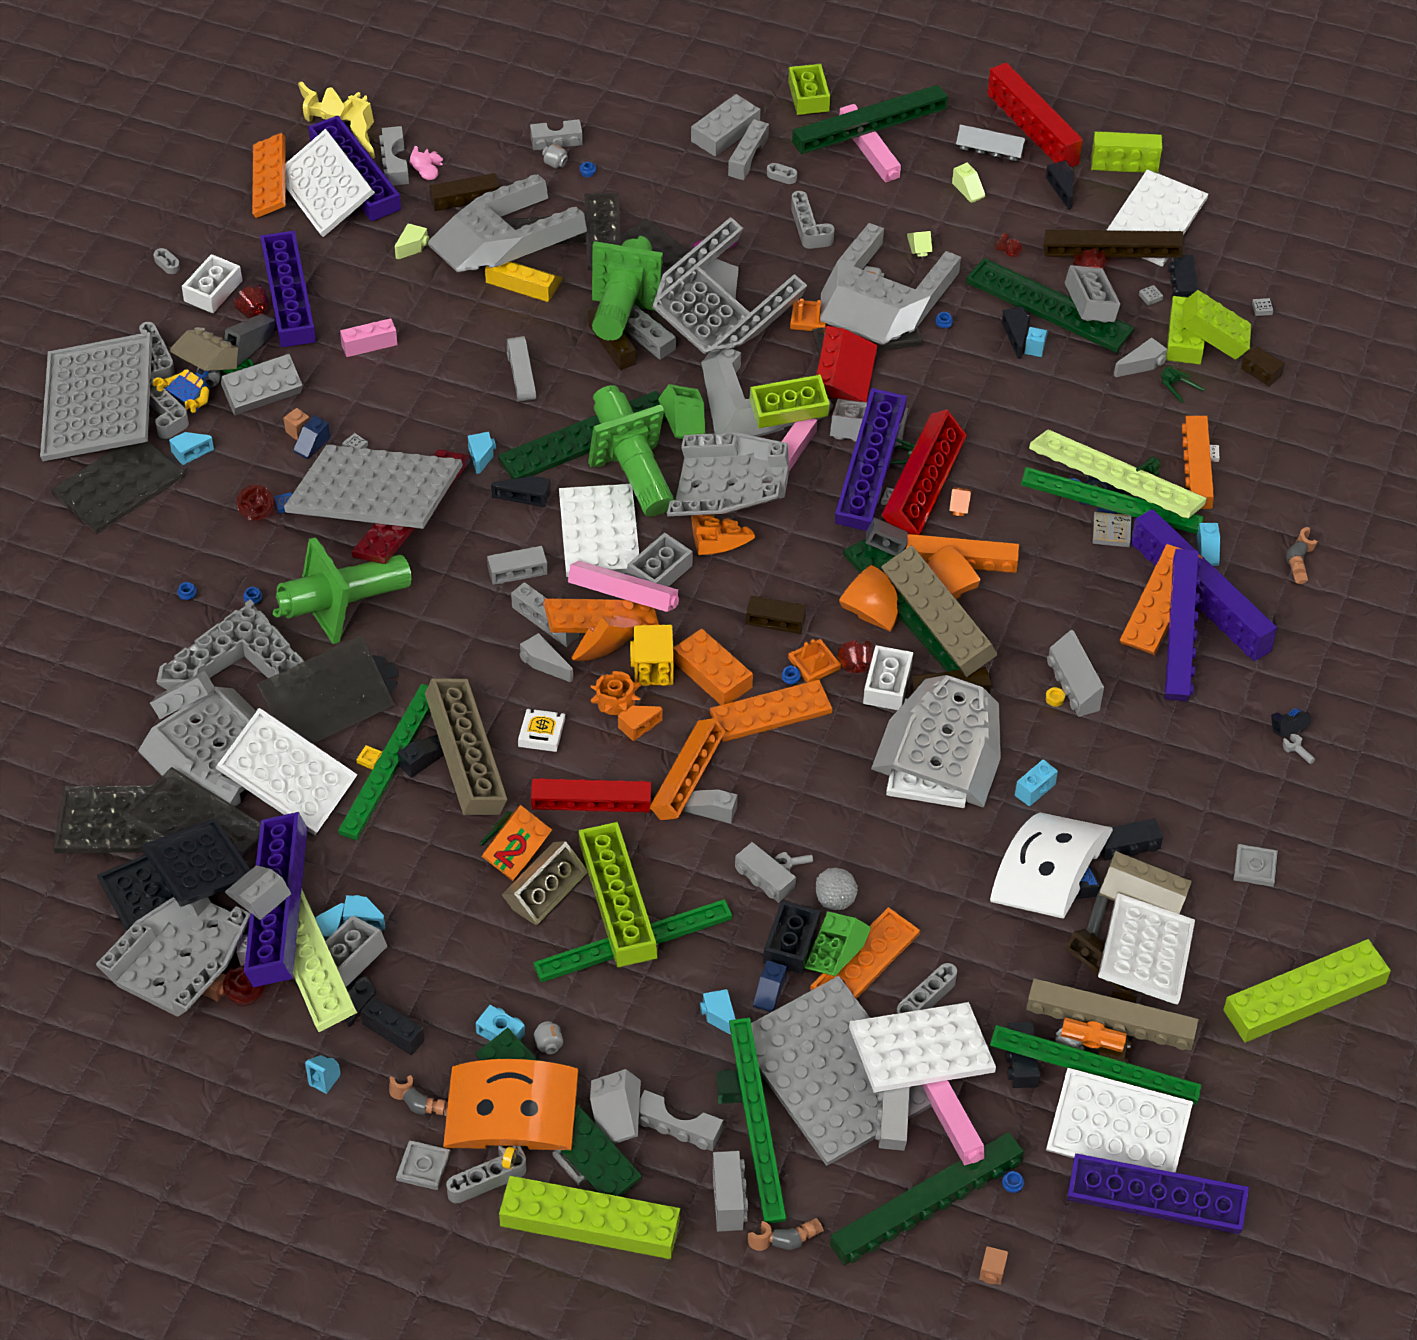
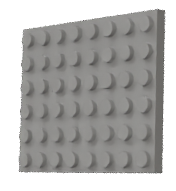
[40,332,152,461]
[284,445,463,529]
[751,976,932,1166]

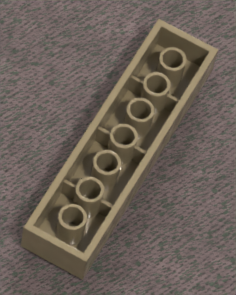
[881,545,998,677]
[425,678,507,815]

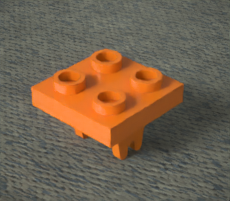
[790,298,826,332]
[788,639,841,683]

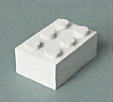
[182,254,242,313]
[863,645,913,710]

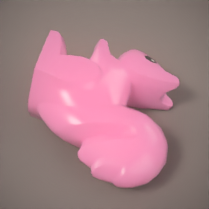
[409,146,443,180]

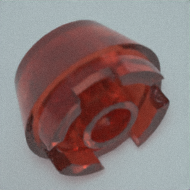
[1073,249,1107,270]
[233,284,269,318]
[237,485,274,520]
[837,640,874,673]
[223,964,265,1006]

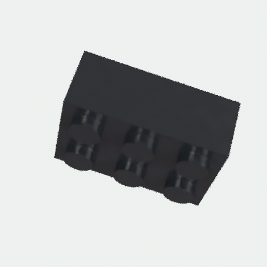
[763,901,821,974]

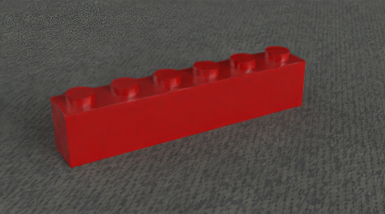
[531,778,651,813]

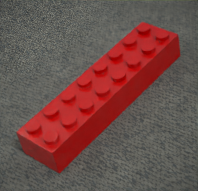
[987,62,1083,167]
[882,409,967,535]

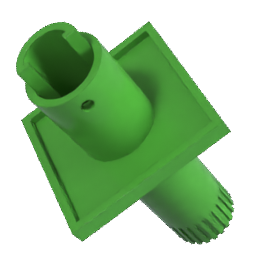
[592,235,663,341]
[588,385,674,517]
[273,537,412,644]

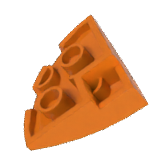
[691,514,755,555]
[928,545,980,599]
[839,565,898,632]
[572,615,643,661]

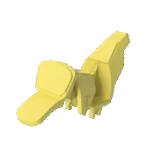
[298,81,375,159]

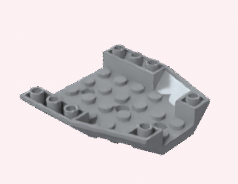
[667,433,789,516]
[871,675,1001,808]
[138,687,256,813]
[96,897,250,1017]

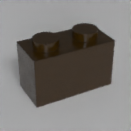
[1241,345,1285,386]

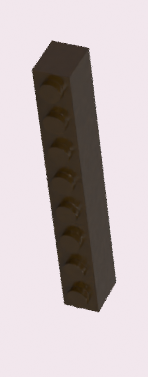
[1044,230,1183,258]

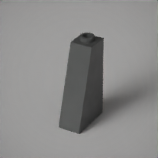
[224,314,276,366]

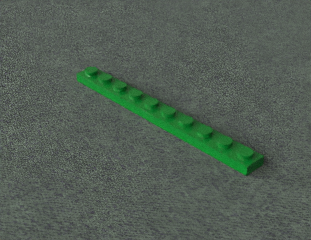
[1021,467,1204,534]
[338,684,430,841]
[533,899,732,983]
[729,1017,786,1224]
[990,1025,1201,1105]

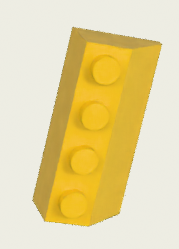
[485,261,563,302]

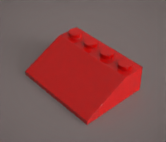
[817,326,877,402]

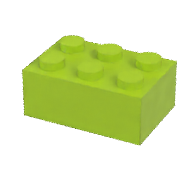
[788,64,830,115]

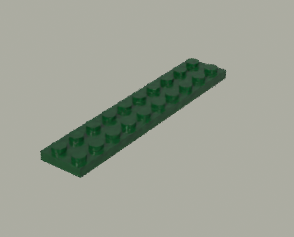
[966,258,1134,353]
[498,390,668,479]
[843,539,960,672]
[475,1028,642,1197]

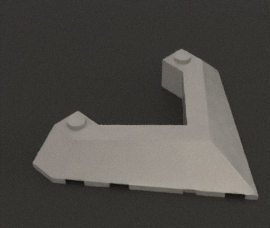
[701,348,833,437]
[157,599,314,702]

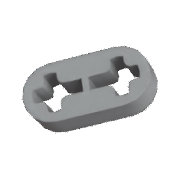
[767,163,797,184]
[154,248,180,274]

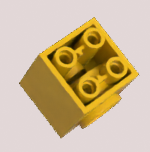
[630,625,673,686]

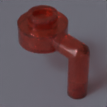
[995,233,1022,257]

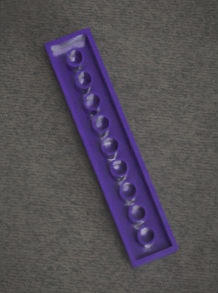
[1131,509,1277,661]
[244,812,307,987]

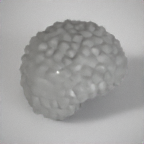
[816,868,858,910]

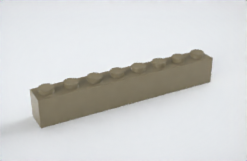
[1026,979,1198,1051]

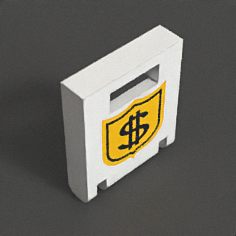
[518,709,565,752]

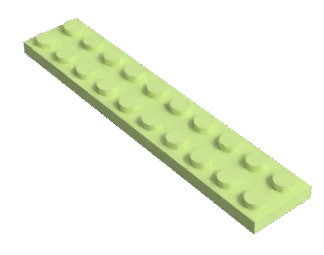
[1029,429,1207,518]
[293,888,357,1032]

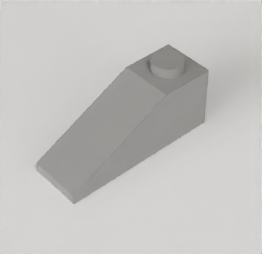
[1114,338,1167,377]
[520,633,573,682]
[682,790,738,824]

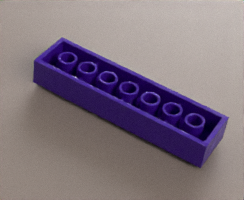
[308,115,401,221]
[260,231,316,347]
[835,388,907,531]
[1067,1153,1249,1234]

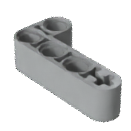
[791,191,834,249]
[139,322,175,379]
[506,336,536,402]
[149,377,189,439]
[897,963,957,1014]
[446,1145,526,1203]

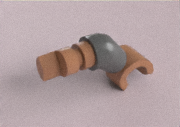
[1286,527,1318,584]
[389,1075,448,1116]
[748,1218,824,1251]

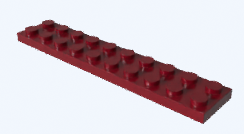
[351,450,471,564]

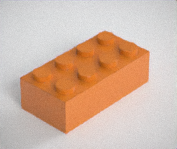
[673,628,753,705]

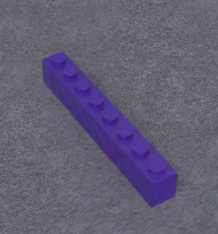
[1164,549,1201,701]

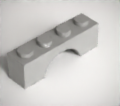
[728,119,769,180]
[379,126,409,185]
[638,1090,723,1151]

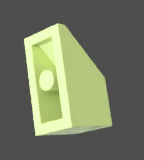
[952,162,985,203]
[395,223,429,259]
[907,231,932,257]

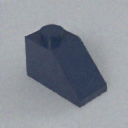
[294,416,331,459]
[753,960,787,1012]

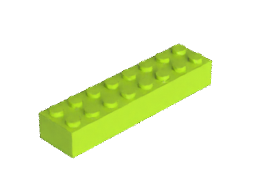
[579,822,657,967]
[1223,939,1391,1043]
[499,1176,680,1259]

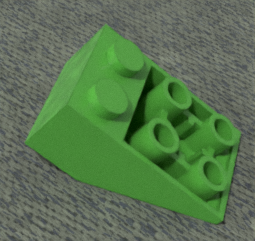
[658,384,705,439]
[805,912,871,976]

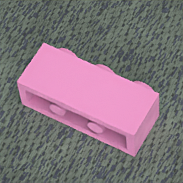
[340,318,397,357]

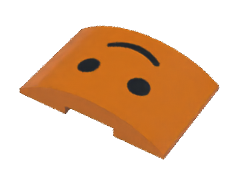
[443,1059,578,1150]

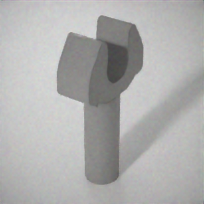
[1283,734,1315,764]
[775,852,813,872]

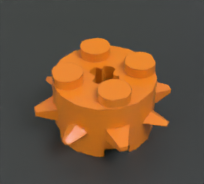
[590,671,641,716]

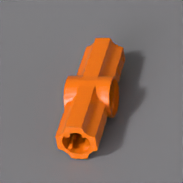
[1060,1017,1127,1052]

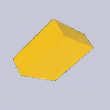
[356,745,382,770]

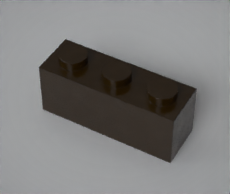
[746,596,806,634]

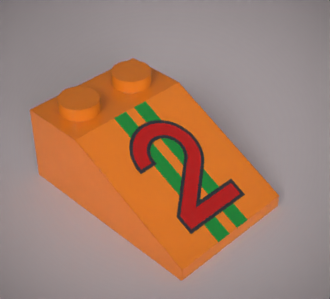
[481,805,552,881]

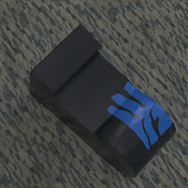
[1271,708,1311,738]

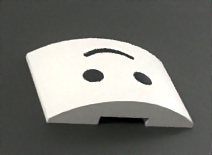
[990,812,1113,919]

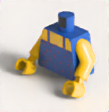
[153,368,210,413]

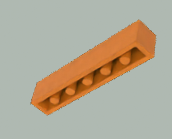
[1182,416,1214,509]
[906,534,1019,573]
[650,718,726,820]

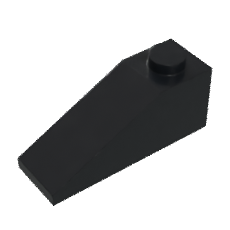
[1046,160,1074,210]
[1001,307,1030,359]
[491,476,551,508]
[397,734,444,778]

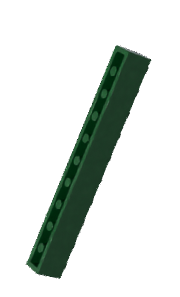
[792,85,948,154]
[830,1132,1024,1266]

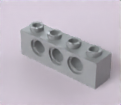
[624,304,676,360]
[511,582,580,647]

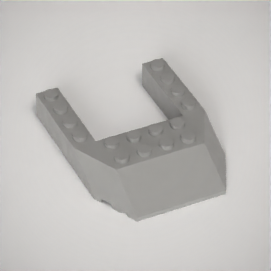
[427,174,587,272]
[652,217,807,354]
[820,223,961,345]

